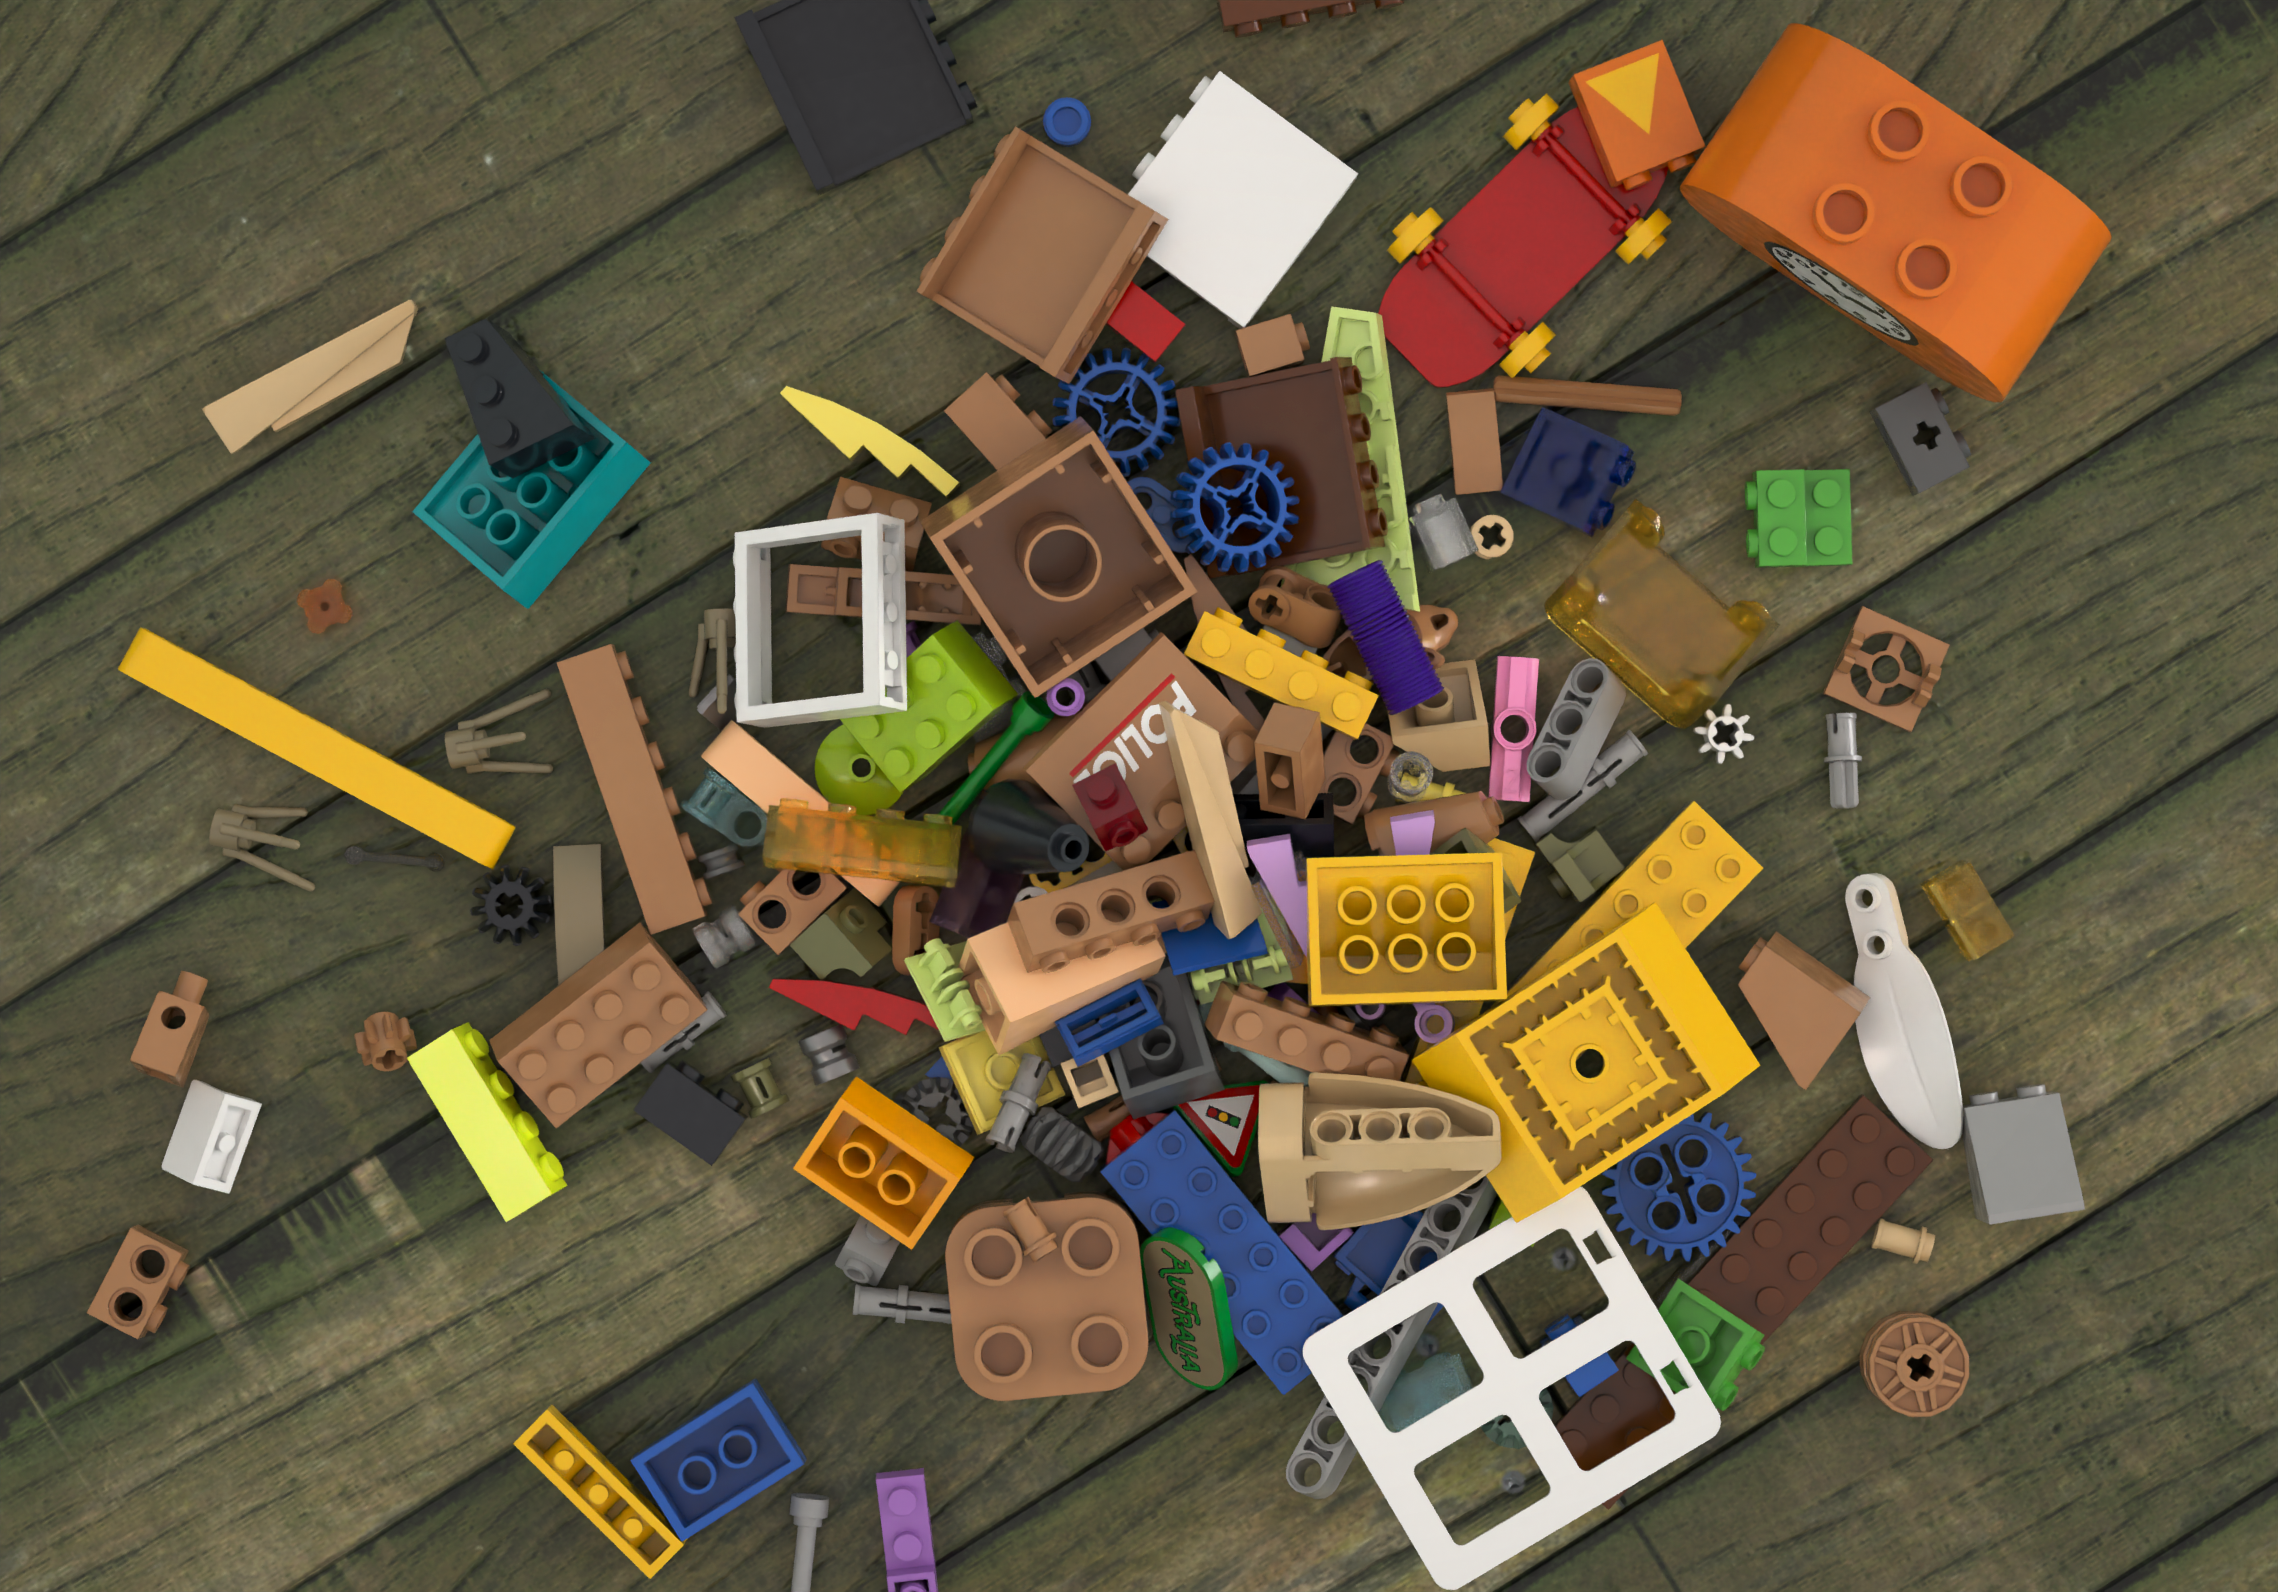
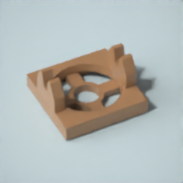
[1822,606,1950,732]

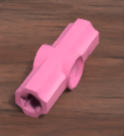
[1488,656,1539,802]

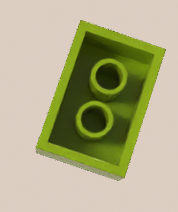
[840,620,1018,793]

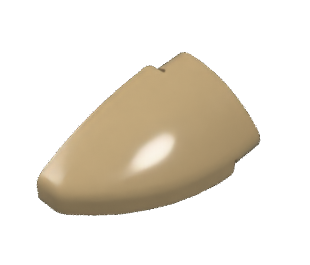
[1258,1072,1502,1230]

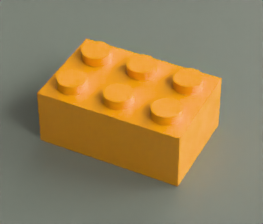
[793,1076,975,1250]

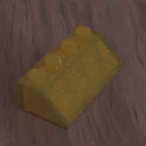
[762,798,962,888]

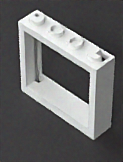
[733,513,907,728]

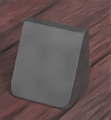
[697,675,738,731]

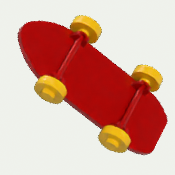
[1378,93,1673,388]

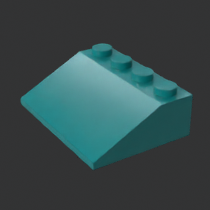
[412,370,651,609]

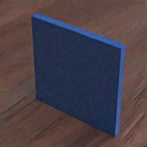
[1152,900,1268,976]

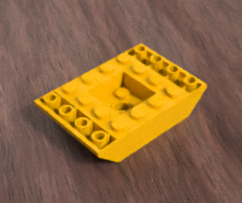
[1411,902,1760,1223]

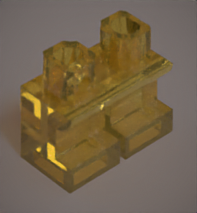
[1920,860,2015,962]

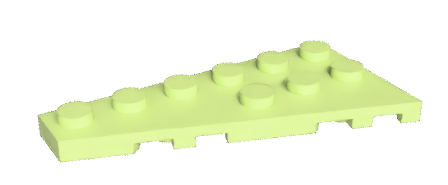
[1280,306,1420,612]

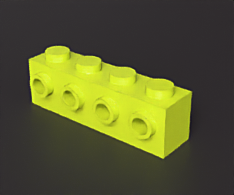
[407,1022,568,1222]

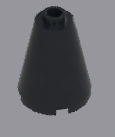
[967,779,1089,875]

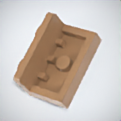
[821,477,932,572]

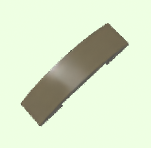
[553,844,606,986]

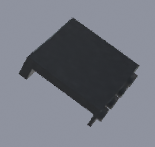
[734,0,978,195]

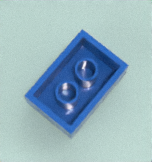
[630,1378,807,1541]

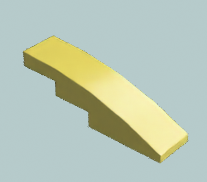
[780,386,960,499]

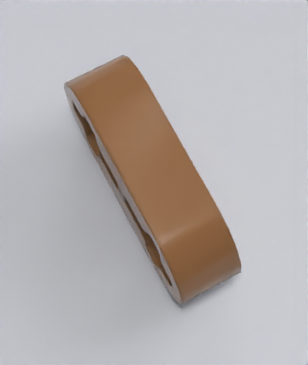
[892,885,940,976]

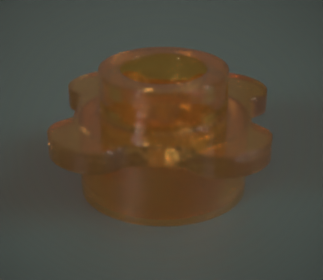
[297,579,353,634]

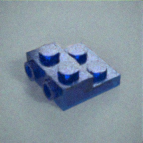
[1500,407,1636,538]

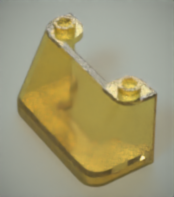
[1544,499,1780,729]

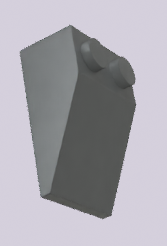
[1099,953,1225,1119]

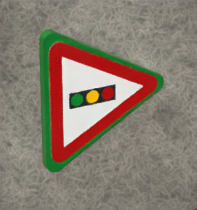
[1173,1080,1268,1177]

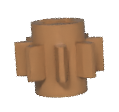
[354,1012,417,1071]

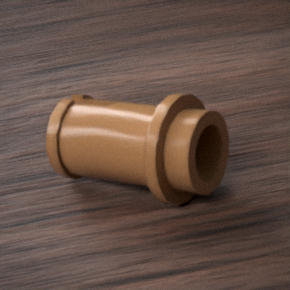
[1002,1197,1058,1262]

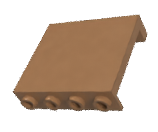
[917,126,1169,384]

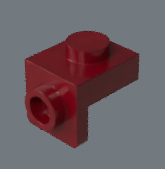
[1072,763,1148,851]

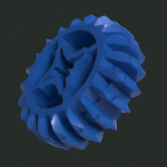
[1053,348,1181,477]
[1170,442,1299,573]

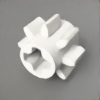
[1693,704,1754,764]

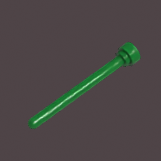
[902,691,1055,871]

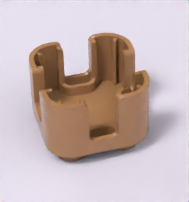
[945,1191,1149,1401]

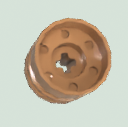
[1860,1311,1969,1417]

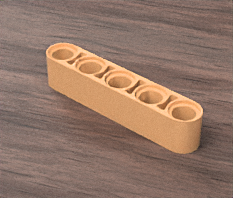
[701,719,910,907]

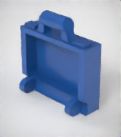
[1333,1210,1443,1327]

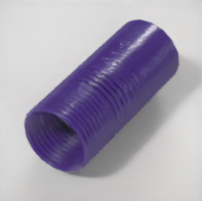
[1327,560,1444,715]

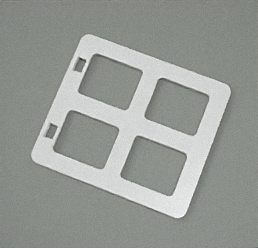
[1302,1186,1721,1590]

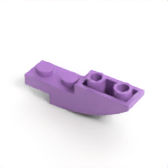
[876,1468,938,1592]

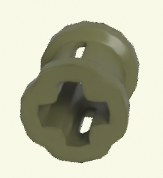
[731,1058,790,1119]

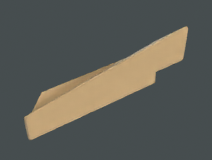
[202,300,418,454]
[1159,701,1262,939]

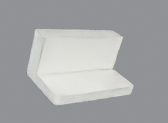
[162,1079,262,1194]

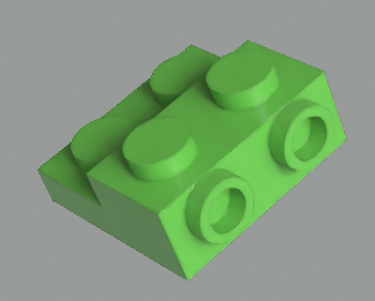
[1745,469,1853,568]
[1626,1278,1765,1411]

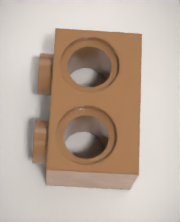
[1319,723,1400,824]
[738,847,849,955]
[87,1225,190,1339]

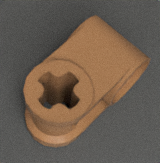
[1248,566,1343,648]

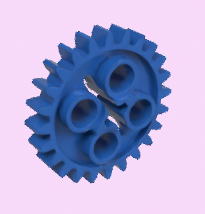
[1600,1111,1756,1261]

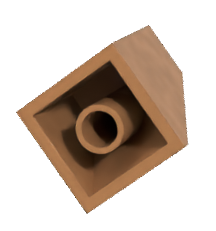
[1738,931,1871,1090]

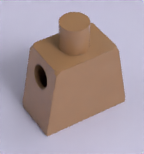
[130,971,209,1088]

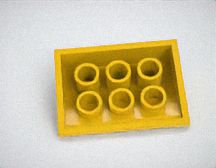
[1306,852,1507,1007]

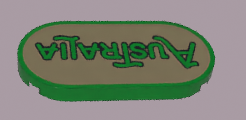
[1140,1227,1238,1390]

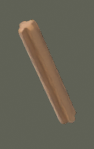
[1493,375,1682,416]

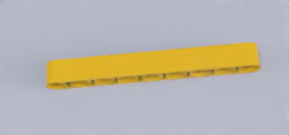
[118,627,516,869]

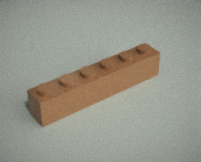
[557,644,713,935]

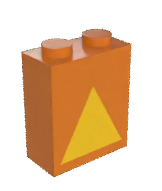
[1568,40,1706,191]

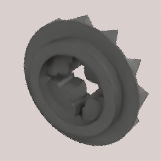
[901,1077,974,1147]

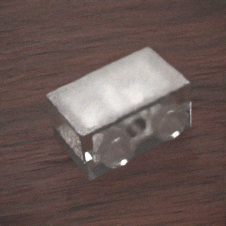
[1408,494,1479,574]

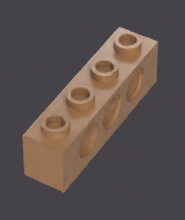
[1007,850,1215,973]

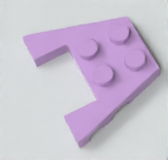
[1247,810,1435,957]

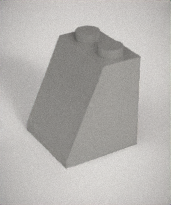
[1962,1084,2085,1225]

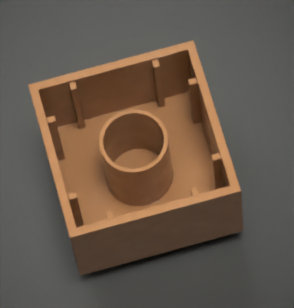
[920,416,1198,698]

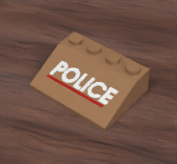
[1023,632,1259,871]

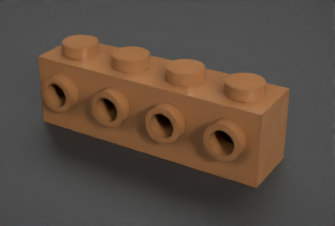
[1204,981,1409,1081]

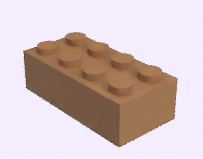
[489,922,707,1128]

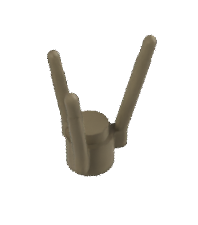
[688,609,736,714]
[445,689,553,774]
[209,804,315,892]

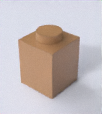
[1235,314,1310,377]

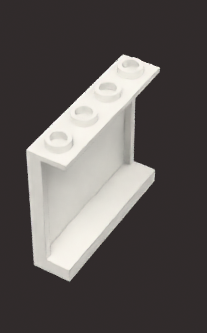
[1128,71,1358,329]

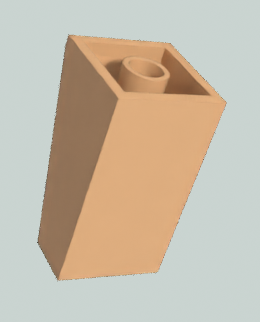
[958,909,1166,1055]

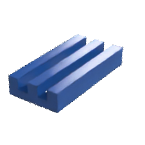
[1055,978,1164,1067]

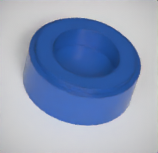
[1043,97,1091,147]

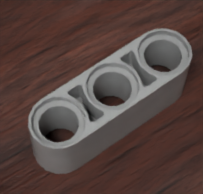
[1526,658,1626,800]

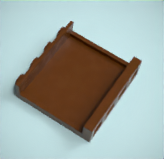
[1175,357,1388,579]

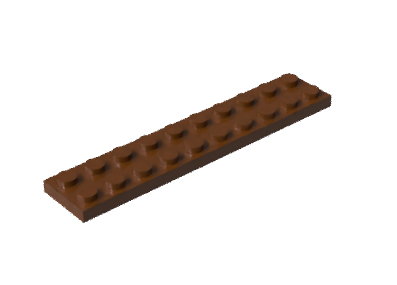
[1554,1094,1933,1510]

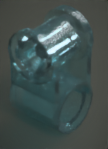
[679,767,773,848]

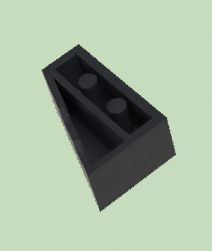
[444,318,596,479]

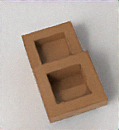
[1446,388,1503,495]

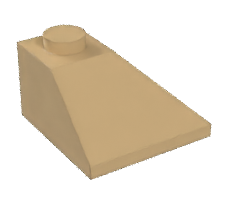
[1386,659,1490,772]

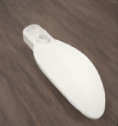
[1845,873,1964,1149]

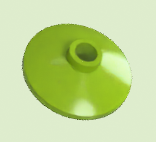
[815,724,904,816]

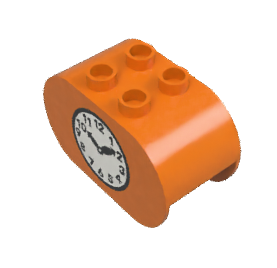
[1680,23,2112,402]

